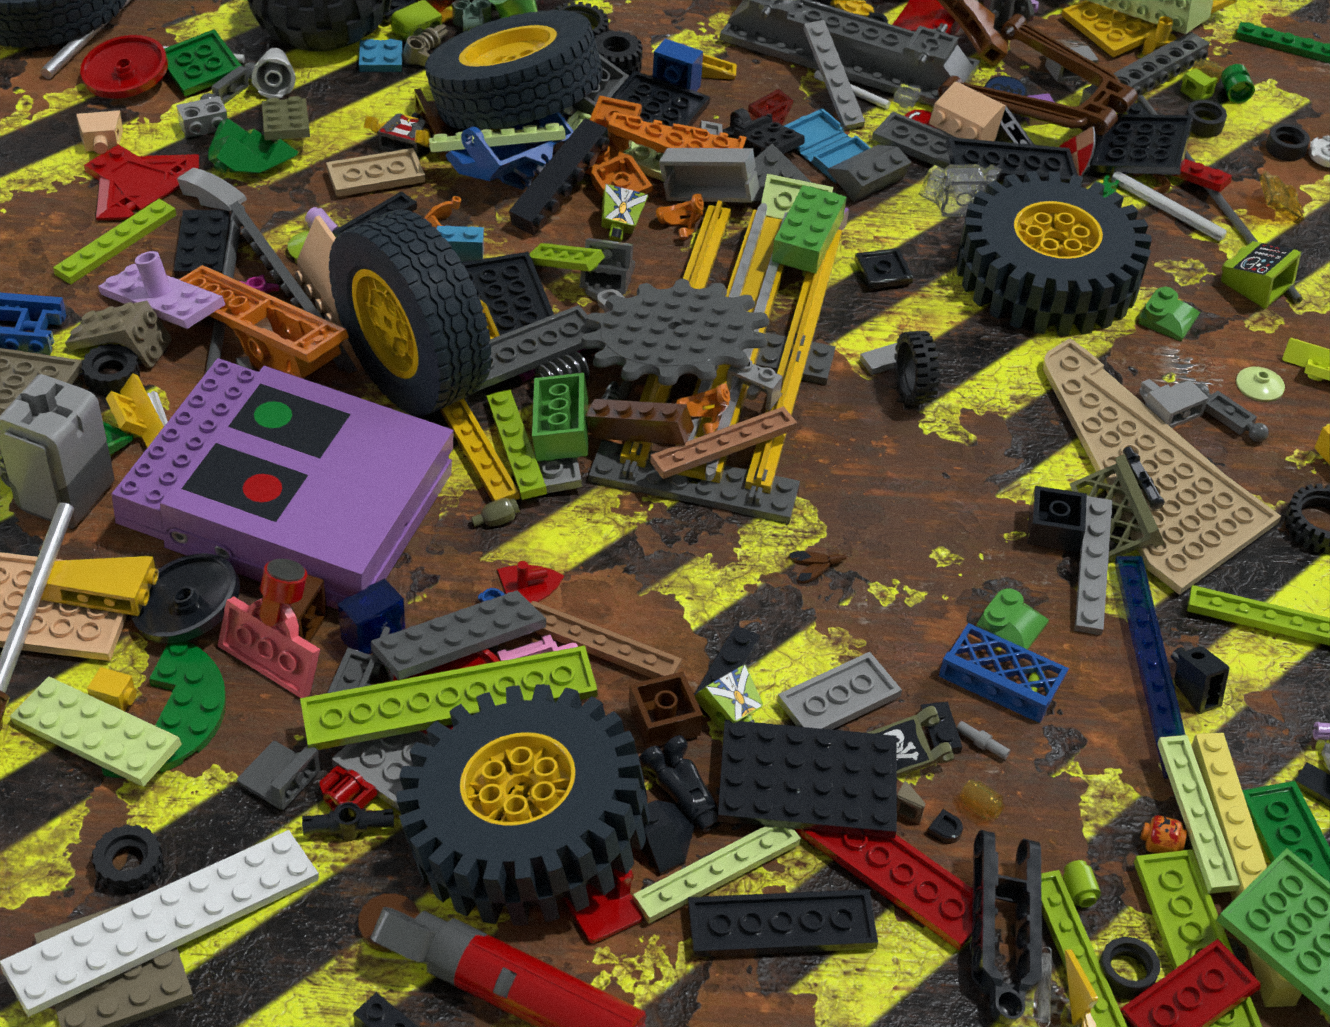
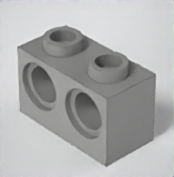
[176,96,228,138]

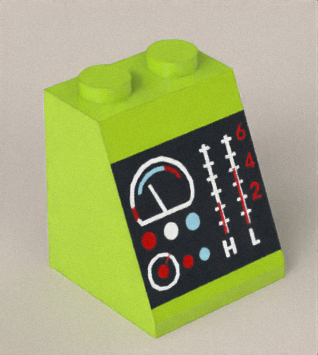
[1221,241,1301,309]

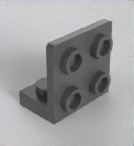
[237,741,320,811]

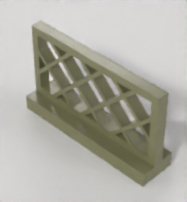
[1069,454,1165,561]

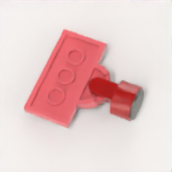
[218,559,320,698]

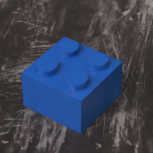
[652,39,703,91]

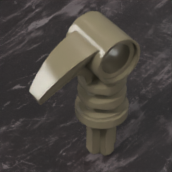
[402,24,448,66]

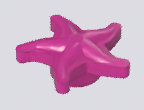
[239,275,279,294]

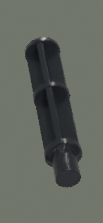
[1122,447,1165,510]

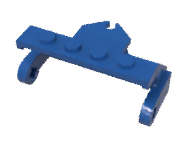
[446,112,574,190]

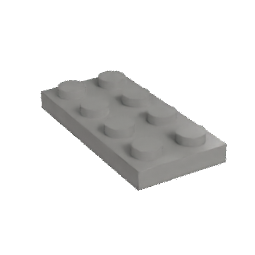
[777,652,902,730]

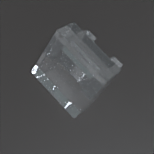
[893,84,921,113]

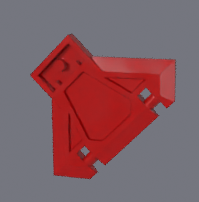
[84,144,199,221]

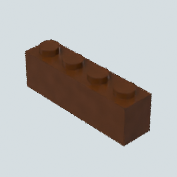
[585,399,694,445]

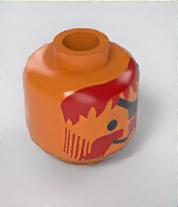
[1141,815,1187,854]

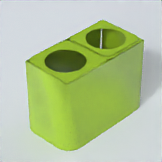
[391,0,442,42]

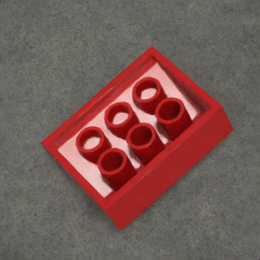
[892,0,961,36]

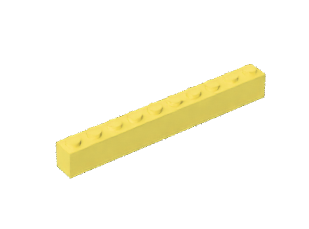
[1191,733,1302,1007]

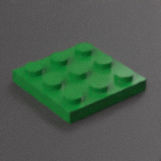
[165,29,242,96]

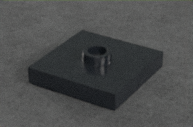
[854,248,914,290]

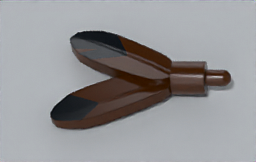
[789,551,847,583]

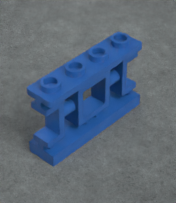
[0,292,66,355]

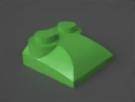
[1138,287,1200,342]
[977,589,1049,650]

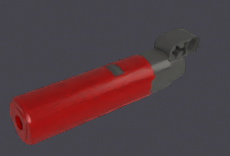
[370,907,646,1027]

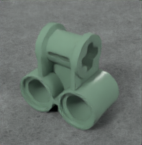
[452,0,491,32]

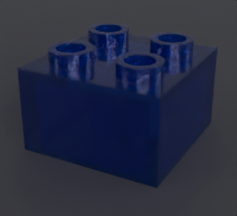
[338,578,406,655]

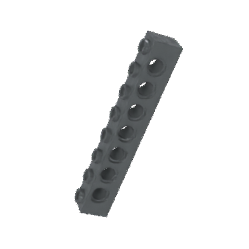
[1080,32,1210,109]

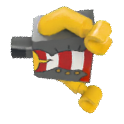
[363,113,431,158]

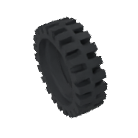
[552,2,609,37]
[894,331,940,405]
[1284,484,1330,555]

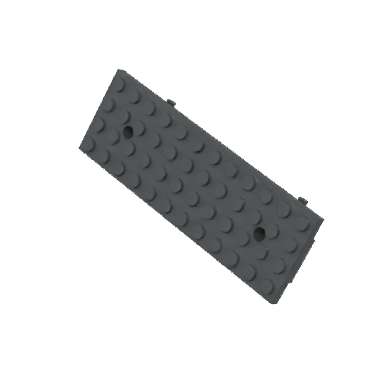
[719,0,980,106]

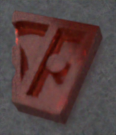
[748,89,794,125]

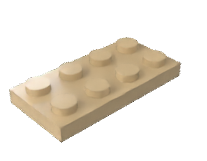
[326,148,425,197]

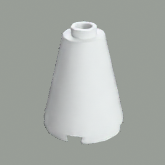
[252,48,296,99]

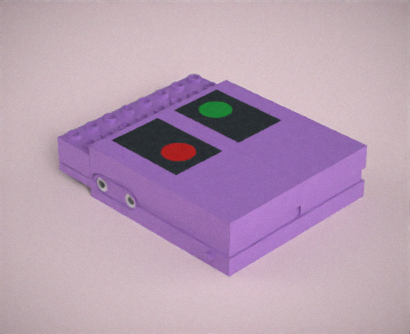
[112,358,453,618]

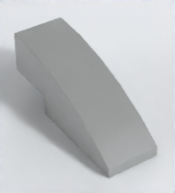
[177,168,247,211]

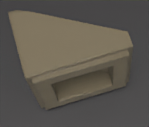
[897,781,926,824]

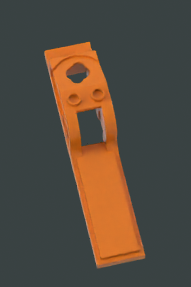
[179,265,349,379]

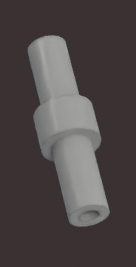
[957,721,1011,760]

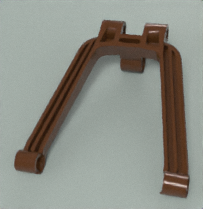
[938,14,1138,135]

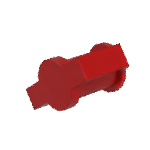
[319,765,377,811]

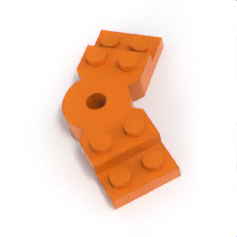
[586,96,652,199]

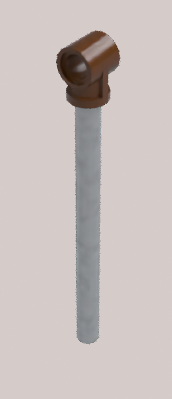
[0,503,74,731]

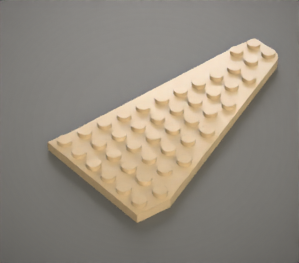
[1043,338,1281,595]

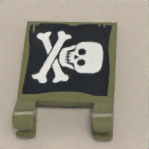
[867,706,954,777]

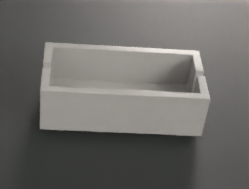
[659,148,759,202]

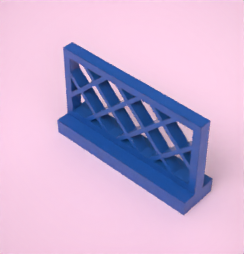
[939,623,1069,723]

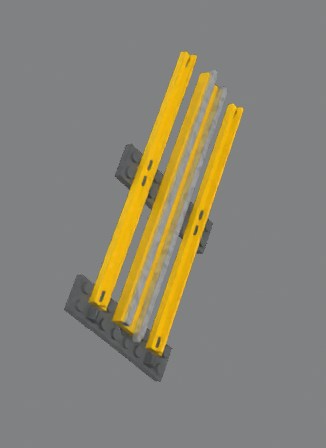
[589,200,842,524]

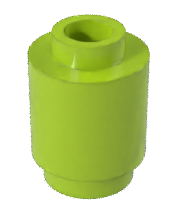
[1063,860,1101,908]

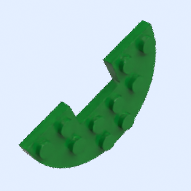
[102,641,226,778]

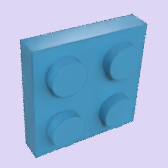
[359,39,403,72]

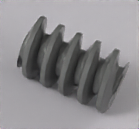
[534,351,589,379]

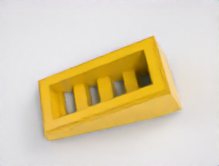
[701,54,737,80]

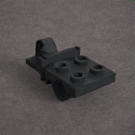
[723,108,805,158]

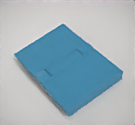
[784,108,871,183]

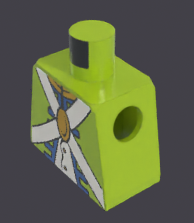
[601,184,648,242]
[694,664,763,731]

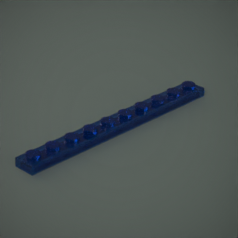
[1114,556,1186,779]

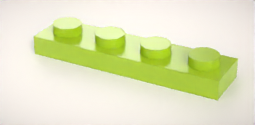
[530,243,605,272]

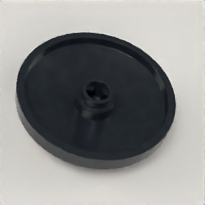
[131,553,240,644]

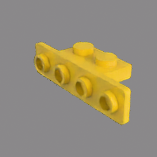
[106,374,164,448]

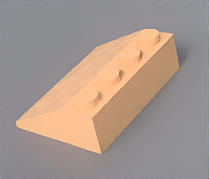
[295,215,342,327]

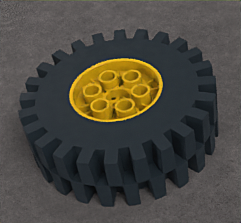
[957,171,1152,336]
[397,684,650,926]

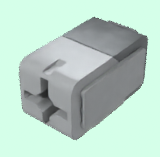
[0,374,115,529]

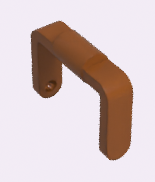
[1132,173,1171,194]

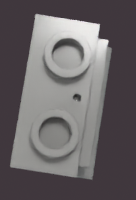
[727,360,782,410]

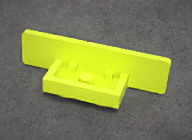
[1282,338,1330,381]

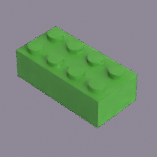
[772,185,847,274]
[532,373,588,461]

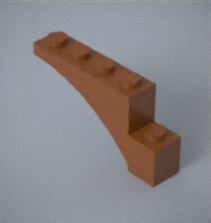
[937,0,1009,67]

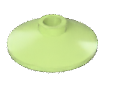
[1236,367,1285,402]

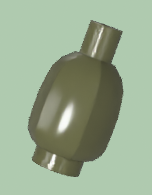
[471,498,520,527]

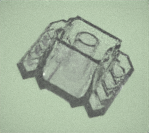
[919,164,1002,217]

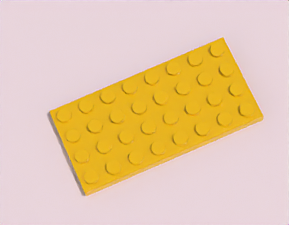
[1061,0,1237,57]

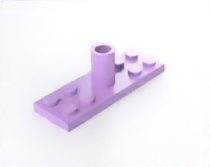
[98,251,225,329]

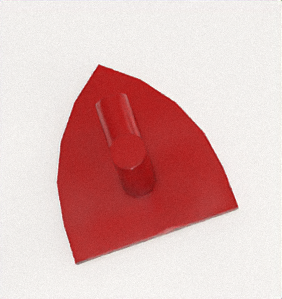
[497,561,564,603]

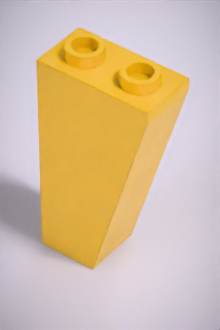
[41,556,159,616]

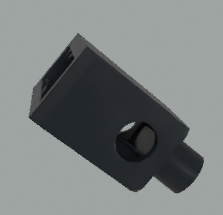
[1171,646,1230,714]

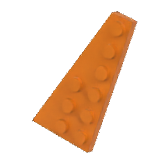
[607,112,747,153]

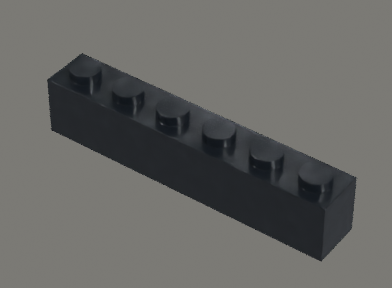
[509,118,610,236]

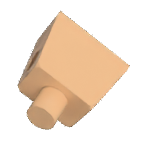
[77,110,123,154]

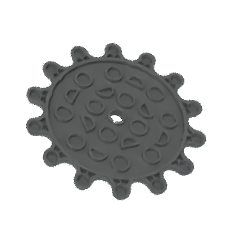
[580,279,770,386]

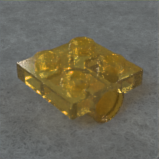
[1259,171,1304,225]

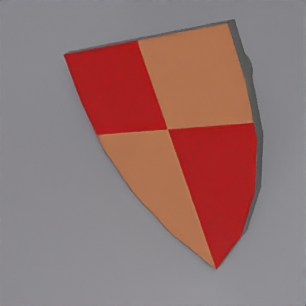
[1059,127,1095,177]

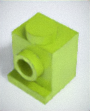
[1180,68,1217,101]

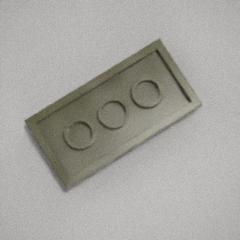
[262,96,310,140]

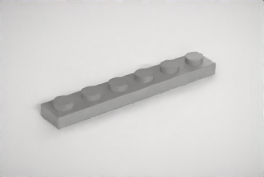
[803,20,865,130]
[1074,496,1112,635]

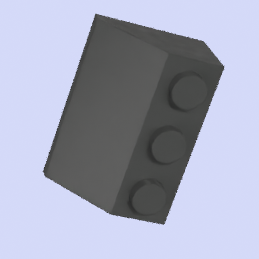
[572,54,629,113]
[828,145,911,203]

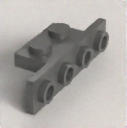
[328,626,390,693]

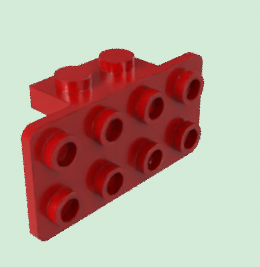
[563,868,643,943]

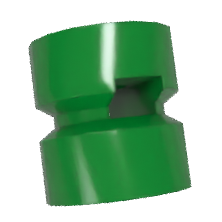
[1221,64,1255,103]

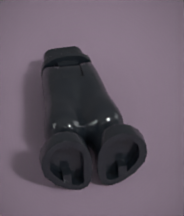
[639,735,722,832]

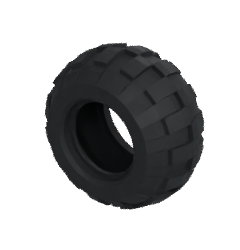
[248,0,392,51]

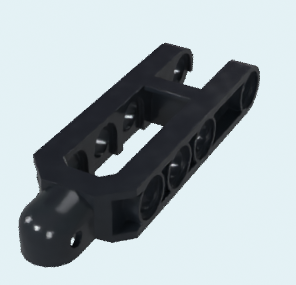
[971,830,1042,1025]

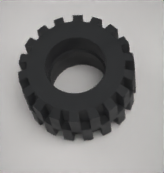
[594,31,643,76]

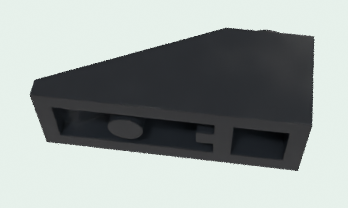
[995,107,1034,145]

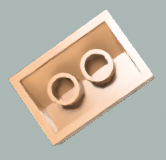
[929,82,1006,141]

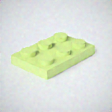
[761,174,833,220]

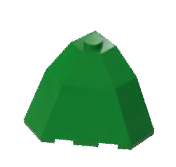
[208,118,298,175]

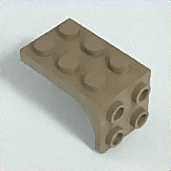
[65,300,171,368]

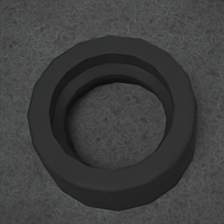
[1185,100,1227,137]
[1265,124,1310,161]
[1099,936,1160,1000]

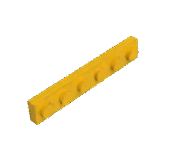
[440,398,520,501]

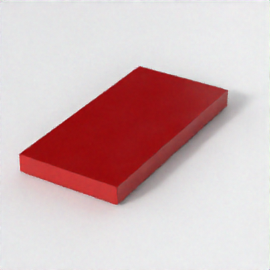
[1120,938,1261,1027]

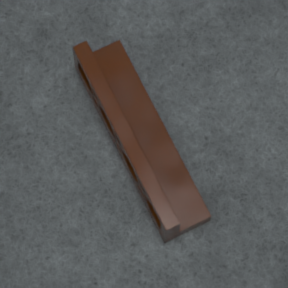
[414,88,455,162]

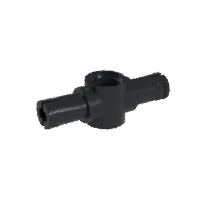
[302,802,394,841]

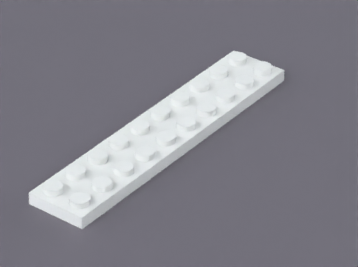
[0,830,319,1017]

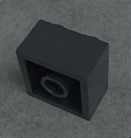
[1027,486,1087,552]

